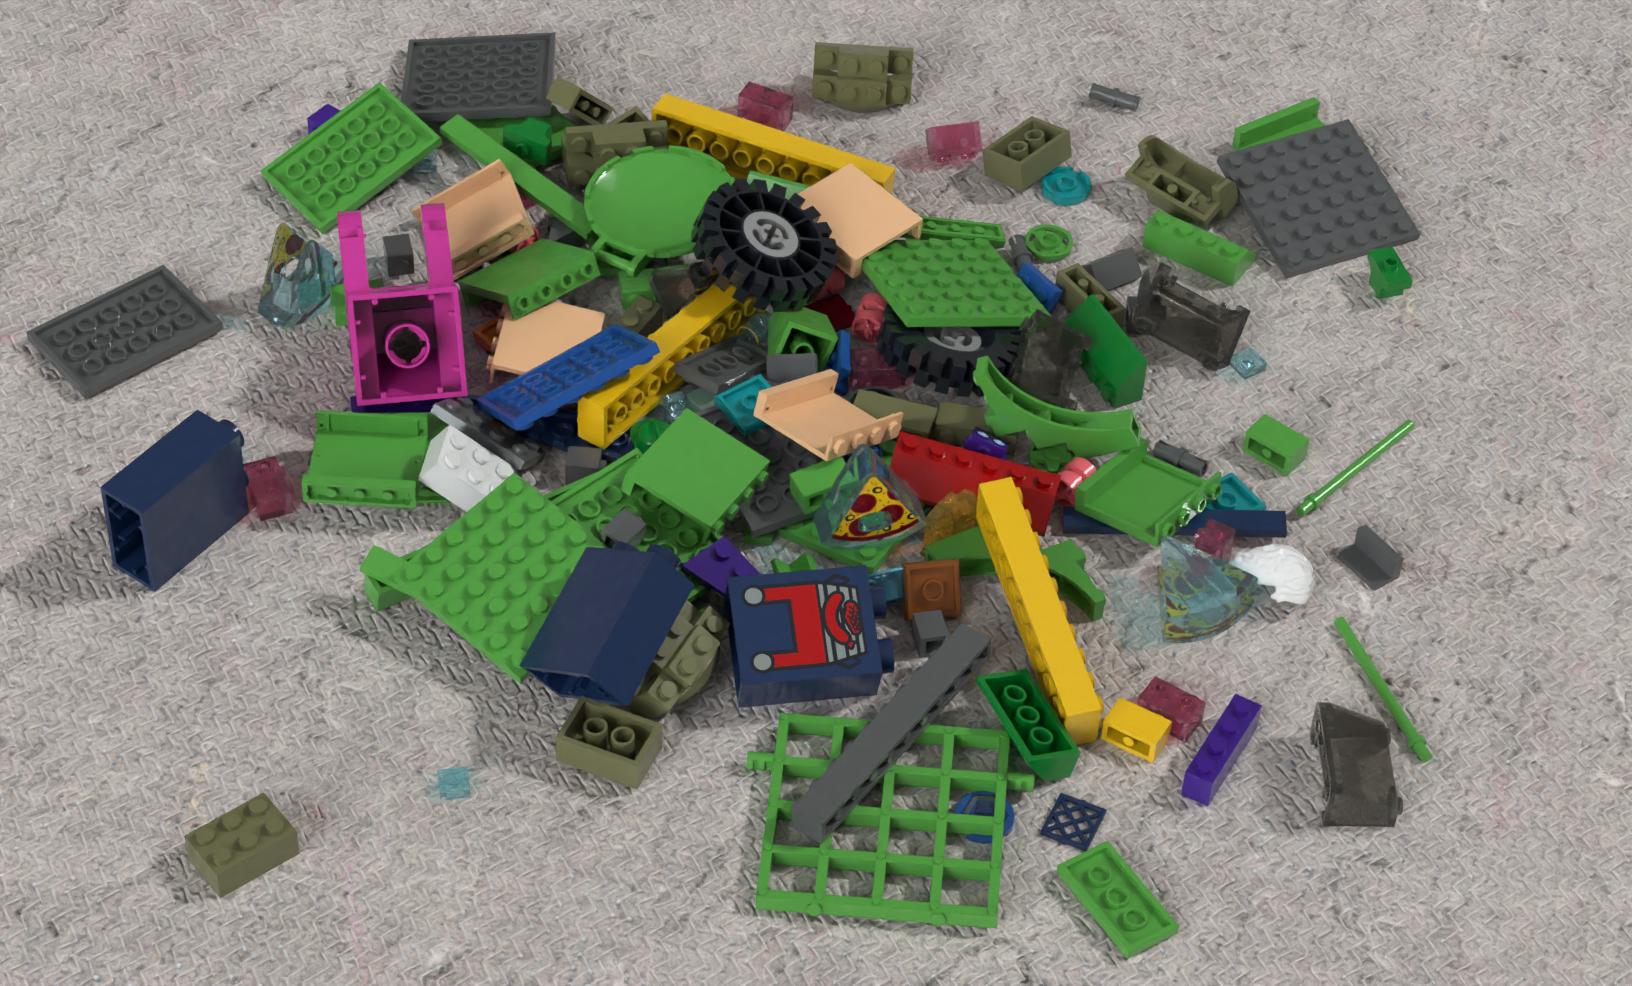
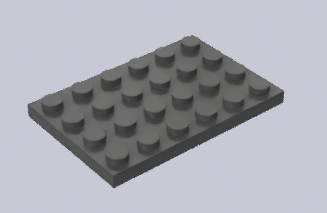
[26,265,223,399]
[695,381,856,538]

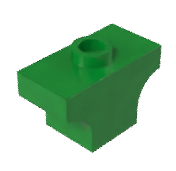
[503,117,552,166]
[1367,246,1413,299]

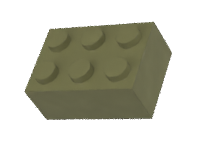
[982,116,1072,191]
[555,696,663,790]
[184,792,299,898]

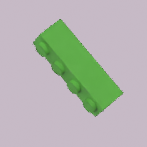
[1143,210,1257,287]

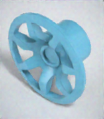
[868,567,904,604]

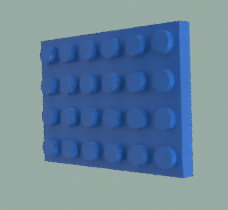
[476,323,660,430]

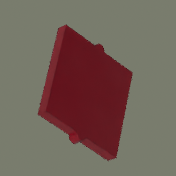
[804,294,855,333]

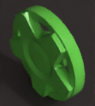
[1025,224,1073,263]
[1027,442,1076,474]

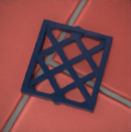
[1040,793,1107,851]

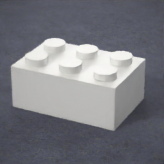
[418,425,517,512]

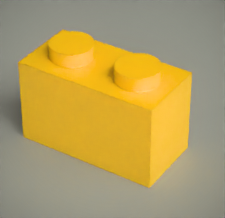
[1100,697,1172,763]

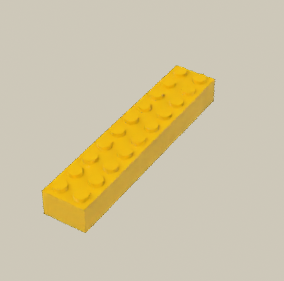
[651,93,896,195]
[577,283,766,450]
[976,477,1104,745]

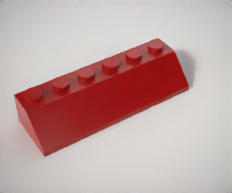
[885,431,1061,537]

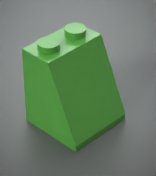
[768,306,838,373]

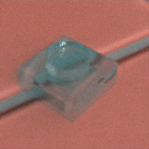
[411,149,438,174]
[1228,347,1267,380]
[437,766,471,801]

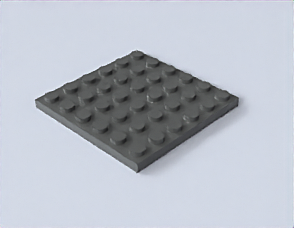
[401,32,556,123]
[1216,119,1420,279]

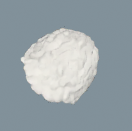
[1228,543,1315,604]

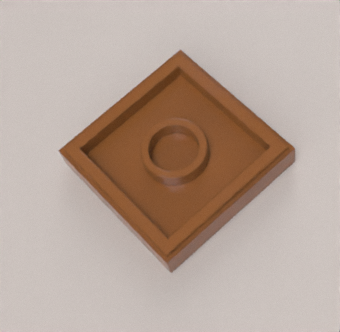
[901,558,962,621]

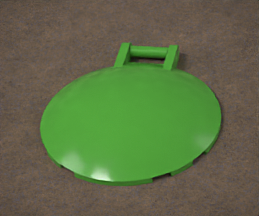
[584,145,735,278]

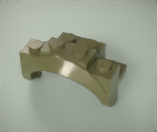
[812,42,914,113]
[561,120,668,186]
[1125,135,1239,226]
[625,600,730,719]

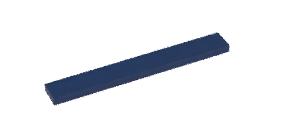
[1062,506,1287,538]

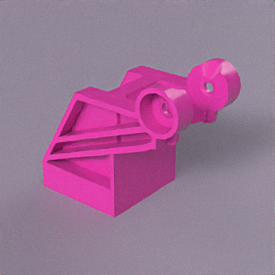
[337,203,468,406]

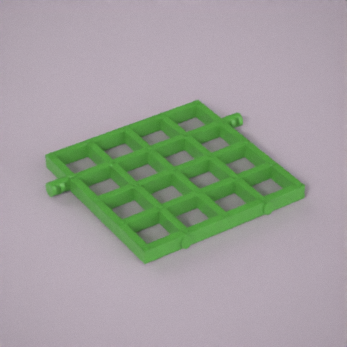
[746,713,1034,929]

